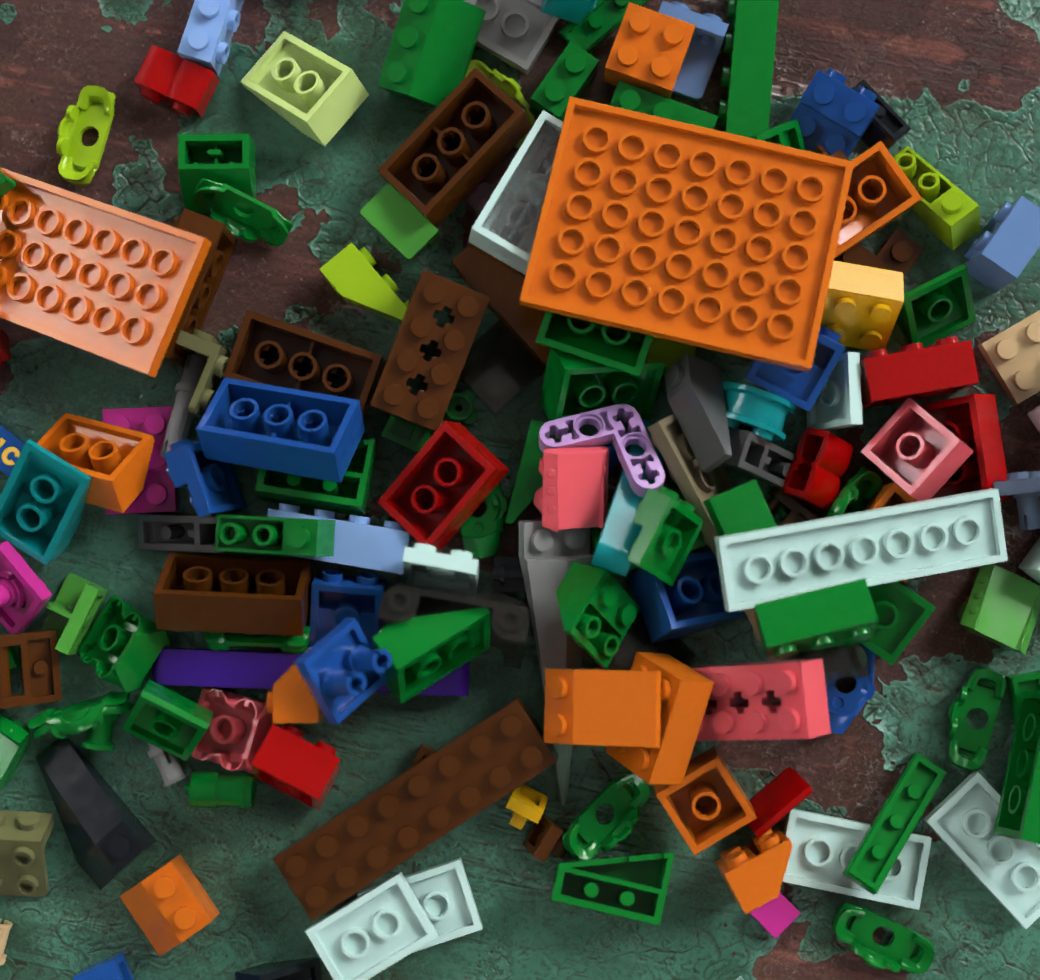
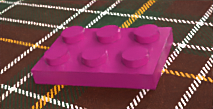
[102,406,179,515]

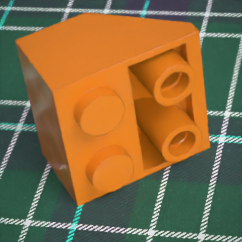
[715,828,793,914]

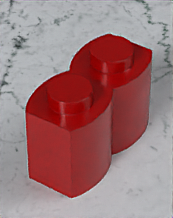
[134,45,219,119]
[783,427,853,511]

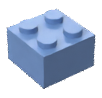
[963,196,1040,293]

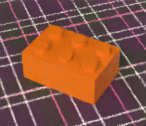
[605,651,714,785]

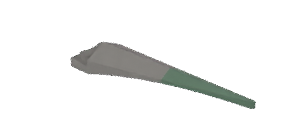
[518,519,593,807]

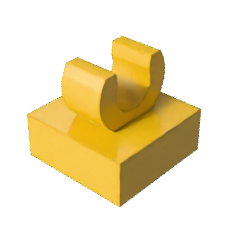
[505,784,549,830]

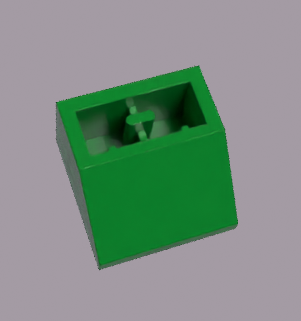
[178,134,256,215]
[556,562,640,669]

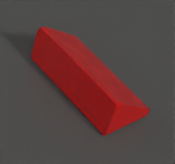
[747,767,813,837]

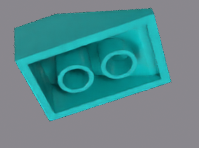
[0,439,92,566]

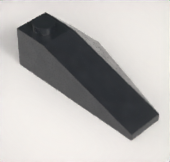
[36,736,156,890]

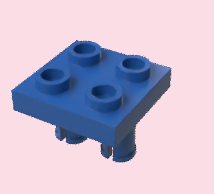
[294,618,392,725]

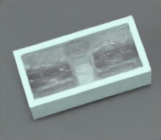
[468,110,563,275]

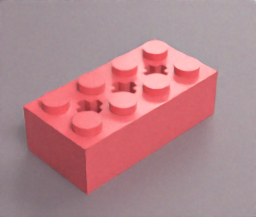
[689,658,831,741]

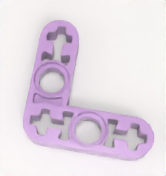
[538,404,665,498]

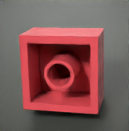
[861,397,974,501]

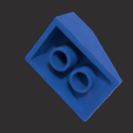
[629,550,747,643]

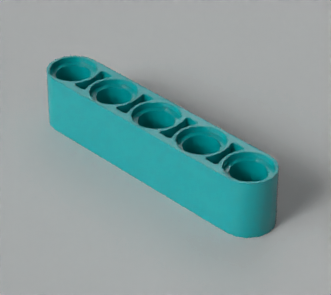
[591,418,664,577]

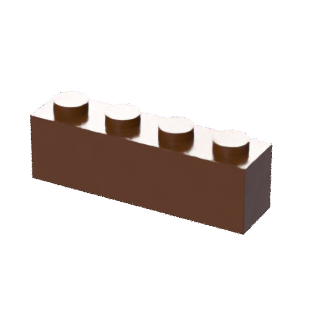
[452,244,550,370]

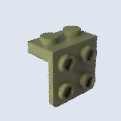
[176,328,231,418]
[0,810,55,897]

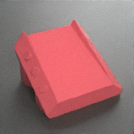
[533,446,609,532]
[190,687,275,774]

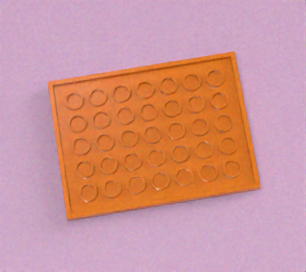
[519,96,854,372]

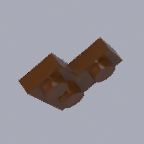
[834,229,925,278]

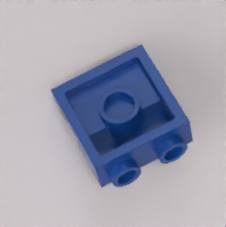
[789,68,880,158]
[745,326,845,412]
[164,439,247,518]
[309,568,387,649]

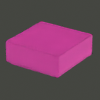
[750,892,801,939]

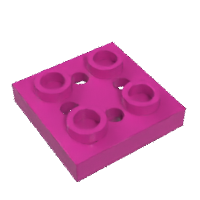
[0,540,53,634]

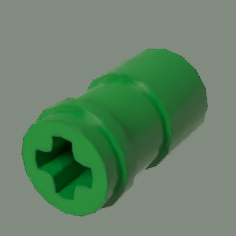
[185,771,257,809]

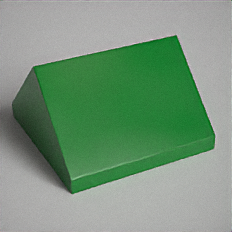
[896,264,976,348]
[703,479,777,536]
[122,679,213,761]

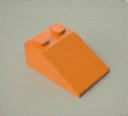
[834,141,922,259]
[544,669,661,748]

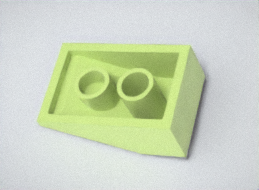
[240,31,369,146]

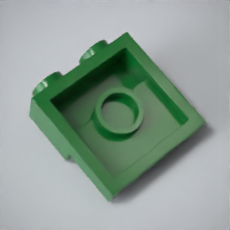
[627,486,703,586]

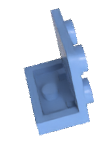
[658,1,729,101]

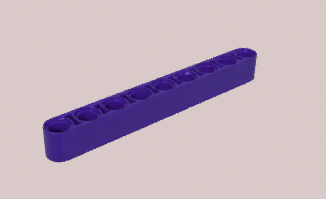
[152,648,470,696]

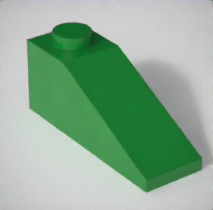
[505,419,572,526]

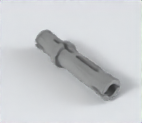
[159,354,208,458]

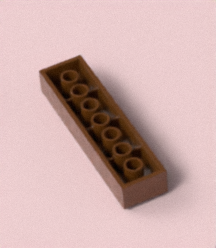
[273,695,559,921]

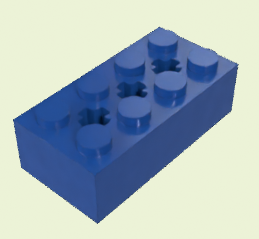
[196,377,365,483]

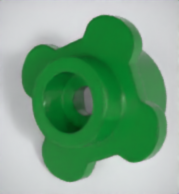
[443,390,477,425]

